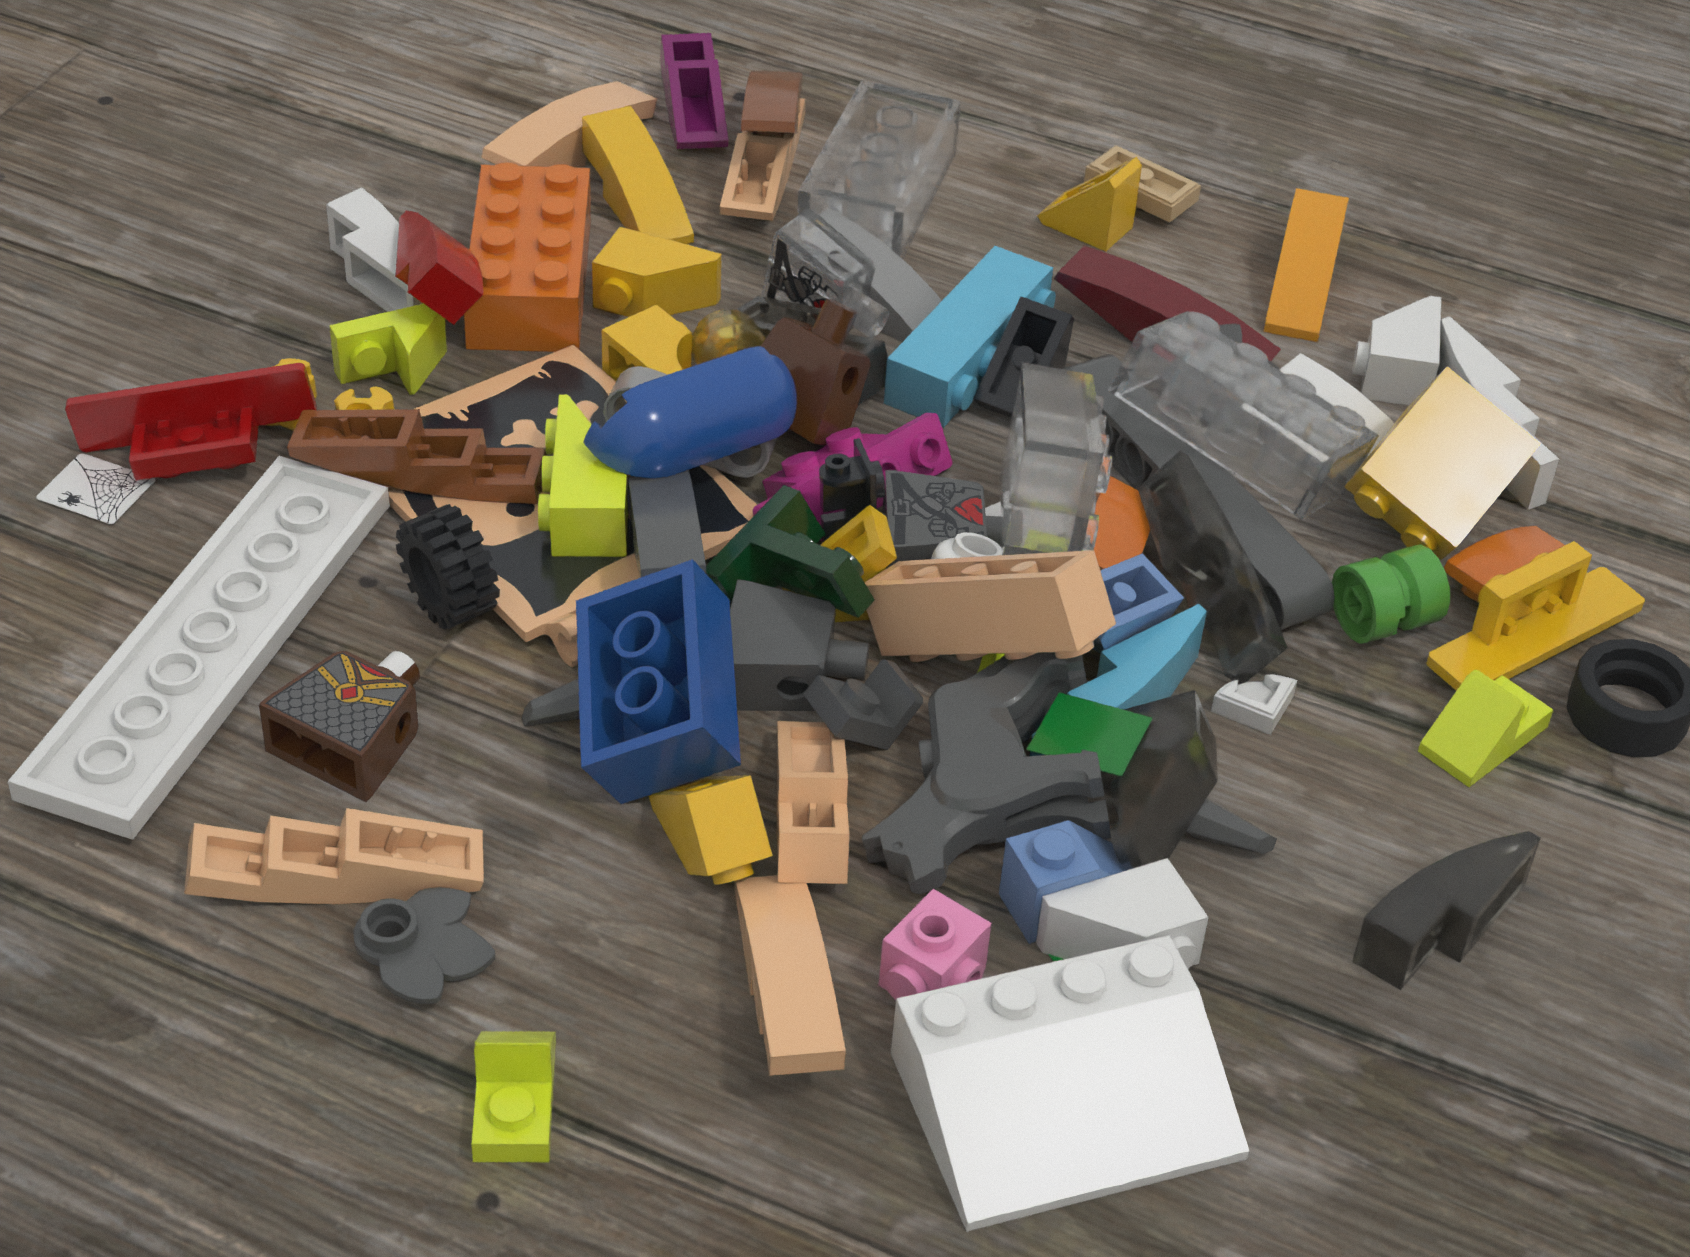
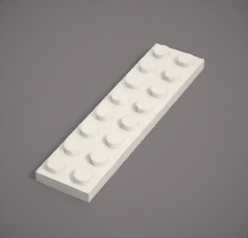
[8,456,390,840]

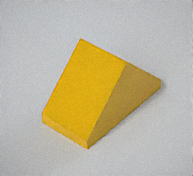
[1037,156,1142,252]

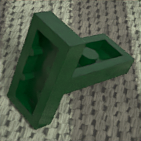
[706,485,875,618]

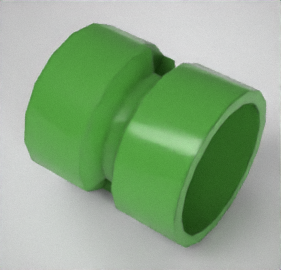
[1331,544,1450,644]

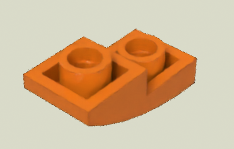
[1075,473,1158,570]
[1444,526,1565,602]

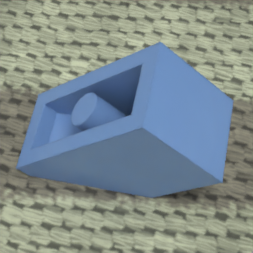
[1093,553,1184,654]
[999,820,1135,944]

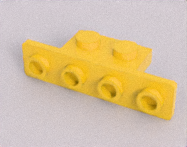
[1426,541,1645,691]

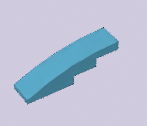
[1030,604,1207,756]

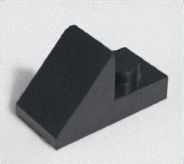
[974,296,1074,425]

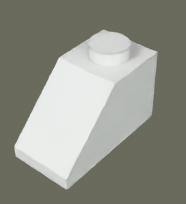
[1352,296,1441,406]
[1036,858,1208,969]

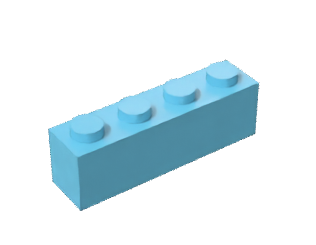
[884,246,1056,428]

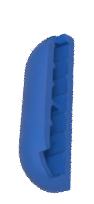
[583,346,797,478]

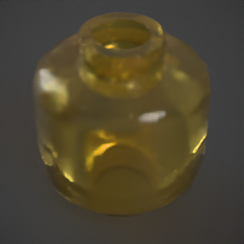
[692,309,766,365]

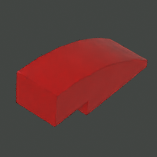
[395,210,483,325]

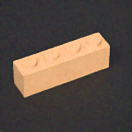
[865,550,1116,662]

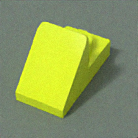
[330,304,447,395]
[1418,670,1553,787]
[471,1031,556,1162]

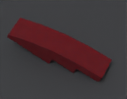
[1053,245,1281,362]

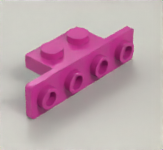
[752,413,952,525]

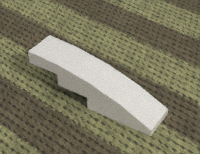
[1436,316,1559,510]

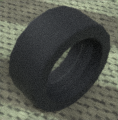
[1566,639,1690,757]

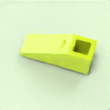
[538,395,629,557]

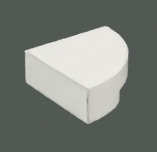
[1211,674,1298,735]

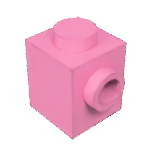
[878,889,992,1000]

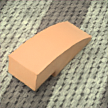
[777,721,850,884]

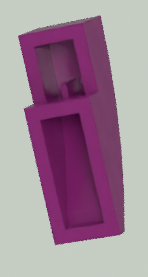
[660,33,729,149]

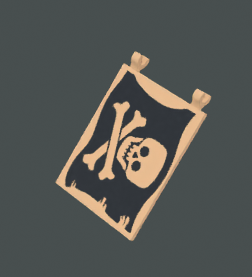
[368,345,757,667]

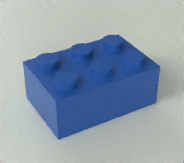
[576,559,741,804]

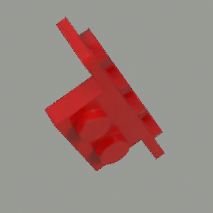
[65,363,317,481]

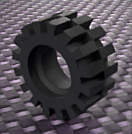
[396,504,500,629]

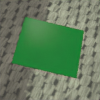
[1026,692,1153,777]

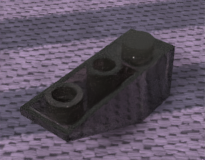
[1110,690,1218,868]

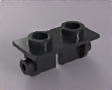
[819,438,885,544]

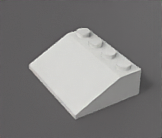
[891,935,1249,1232]

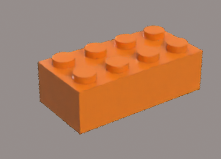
[464,162,591,352]

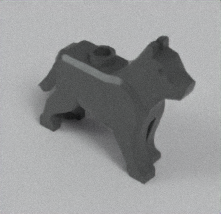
[862,652,1112,894]

